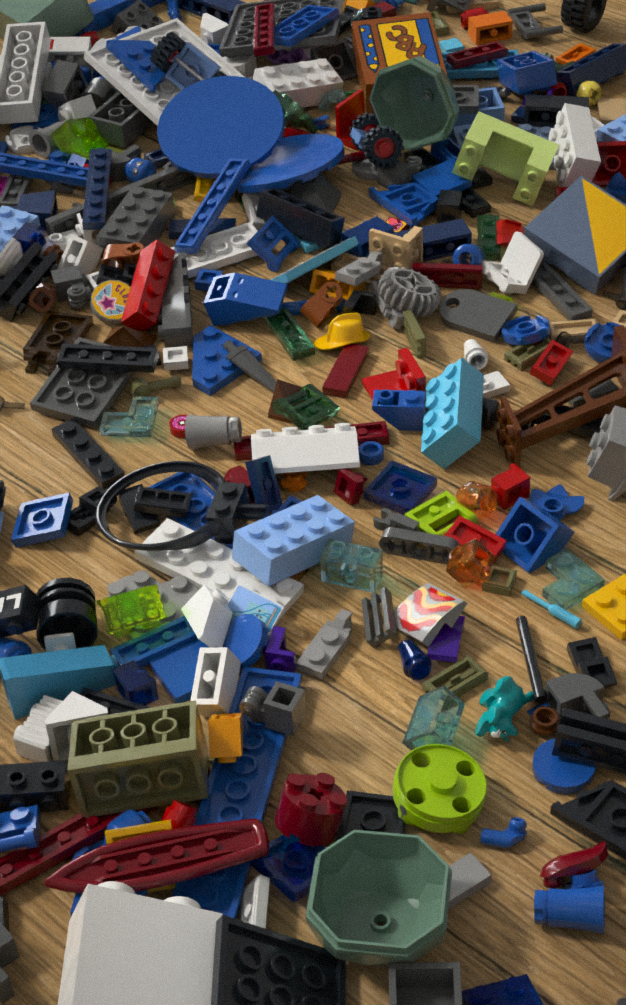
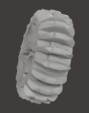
[377,267,442,317]

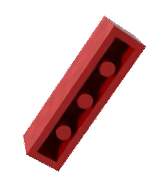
[121,239,176,331]

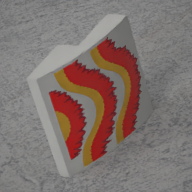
[394,583,468,647]

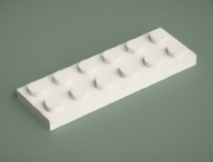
[134,518,304,620]

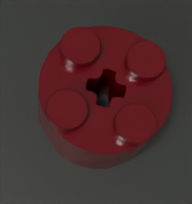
[275,773,347,846]

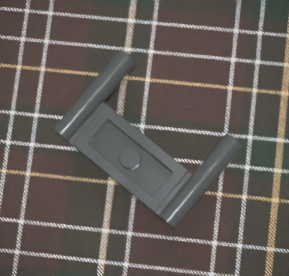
[508,3,563,39]

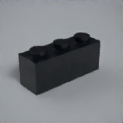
[524,94,589,127]

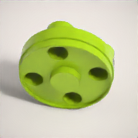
[392,744,486,834]

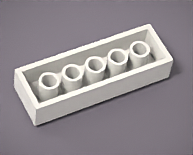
[0,22,51,124]

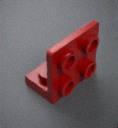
[335,89,364,150]
[362,348,426,402]

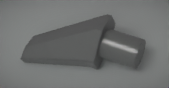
[483,86,511,101]
[44,180,76,194]

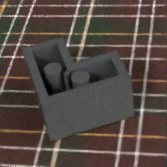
[42,60,88,106]

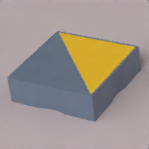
[524,176,626,295]

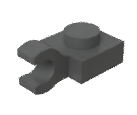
[373,508,420,546]

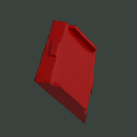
[496,219,525,247]

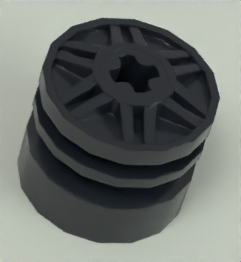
[36,577,98,650]

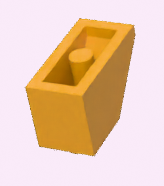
[208,713,243,763]

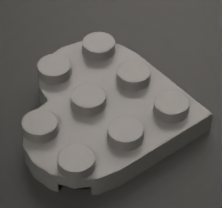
[107,570,199,640]

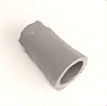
[29,120,75,158]
[185,415,243,450]

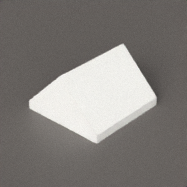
[45,691,108,762]

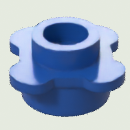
[566,869,604,889]

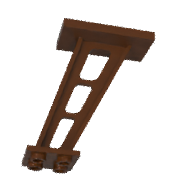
[496,325,626,468]

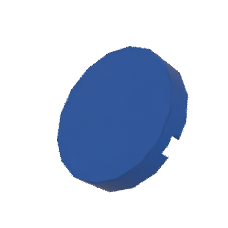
[501,315,551,345]
[584,322,622,363]
[223,614,268,671]
[532,738,596,794]

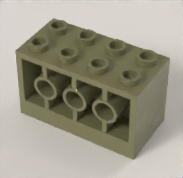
[67,700,209,818]

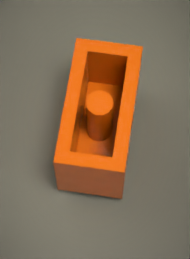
[468,11,513,45]

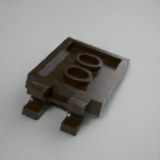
[23,311,93,376]

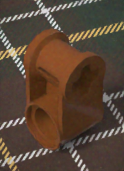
[101,242,144,269]
[300,282,343,328]

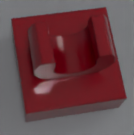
[333,468,368,505]

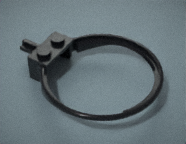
[96,461,270,551]

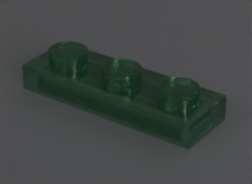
[477,214,501,261]
[265,308,315,361]

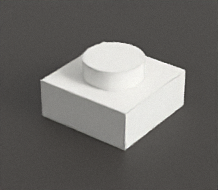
[163,346,189,371]

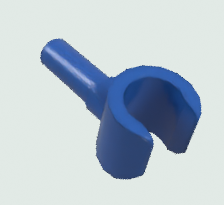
[302,115,330,130]

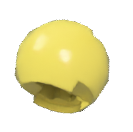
[576,81,602,107]

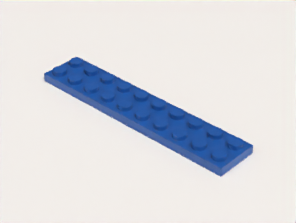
[172,666,302,919]

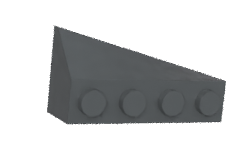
[158,252,193,348]

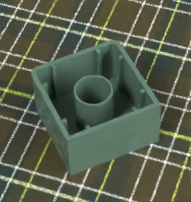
[0,0,94,39]

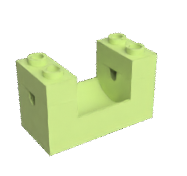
[452,111,559,206]

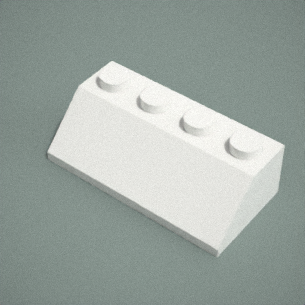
[251,423,360,474]

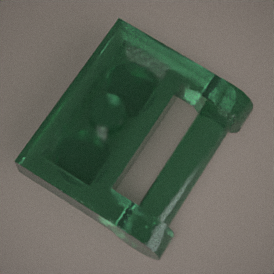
[272,384,340,430]

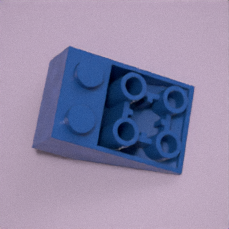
[203,273,288,326]

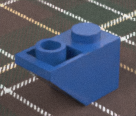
[372,389,425,431]

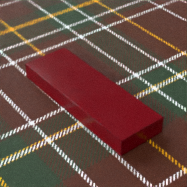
[446,41,508,69]
[412,262,483,289]
[322,344,369,398]

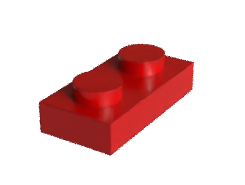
[530,340,574,386]
[444,515,507,565]

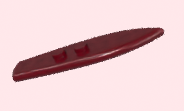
[44,818,269,894]

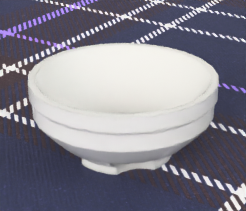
[0,238,23,276]

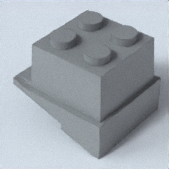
[586,405,626,501]

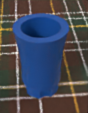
[534,885,605,935]

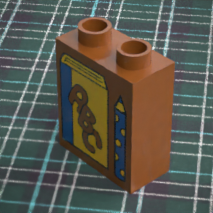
[352,12,447,115]

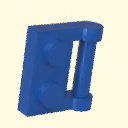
[246,215,300,272]
[0,805,41,852]

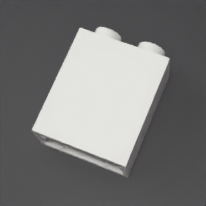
[58,881,223,1005]

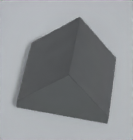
[310,38,358,81]

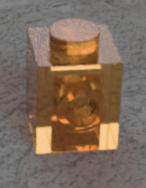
[446,538,495,588]

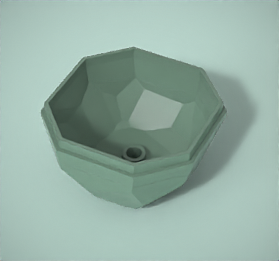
[369,56,459,151]
[306,830,452,967]

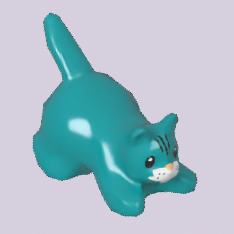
[475,676,534,742]

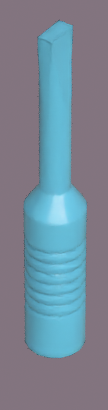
[521,590,582,629]

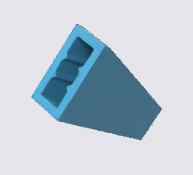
[0,645,120,720]

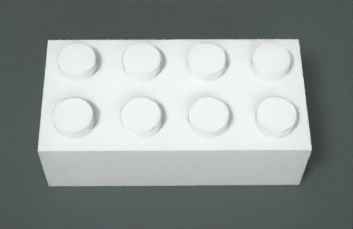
[253,58,344,111]
[549,103,601,187]

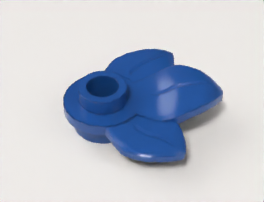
[530,484,584,520]

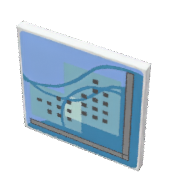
[227,583,285,653]

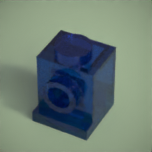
[11,222,47,255]
[112,660,159,706]

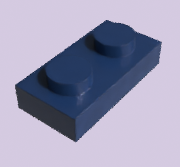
[245,455,283,512]

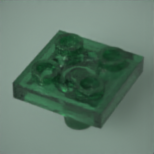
[273,90,318,136]

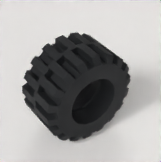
[561,0,607,32]

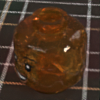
[456,481,497,519]

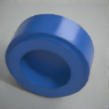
[358,441,384,465]

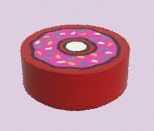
[169,415,187,438]

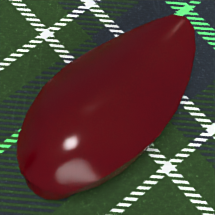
[540,841,608,888]

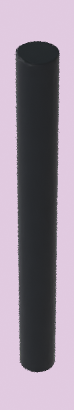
[516,616,547,705]

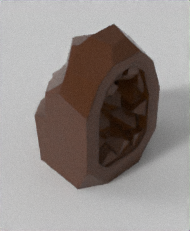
[28,282,59,313]

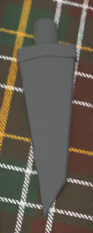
[223,340,277,393]

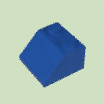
[496,497,574,573]

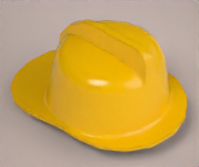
[314,313,371,350]

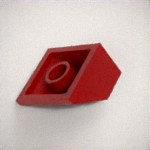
[592,141,626,186]

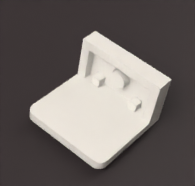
[481,232,544,295]

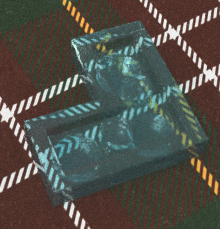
[99,396,159,438]
[542,548,605,610]

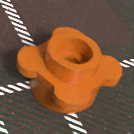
[280,471,308,492]

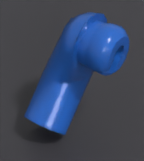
[480,817,528,849]

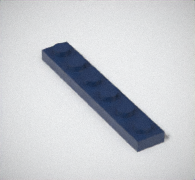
[82,148,112,230]

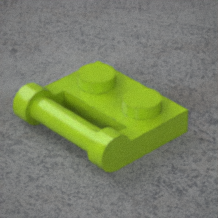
[405,491,478,549]

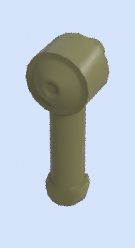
[130,375,181,400]

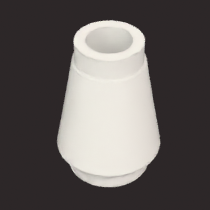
[464,339,489,370]

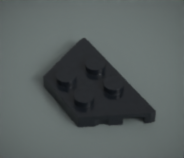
[550,780,626,859]

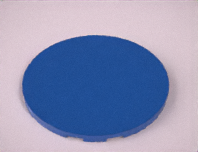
[157,76,285,179]
[236,134,345,193]

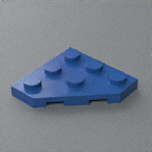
[192,325,262,396]

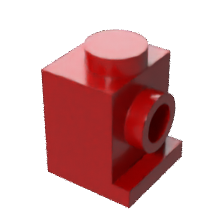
[487,463,531,510]

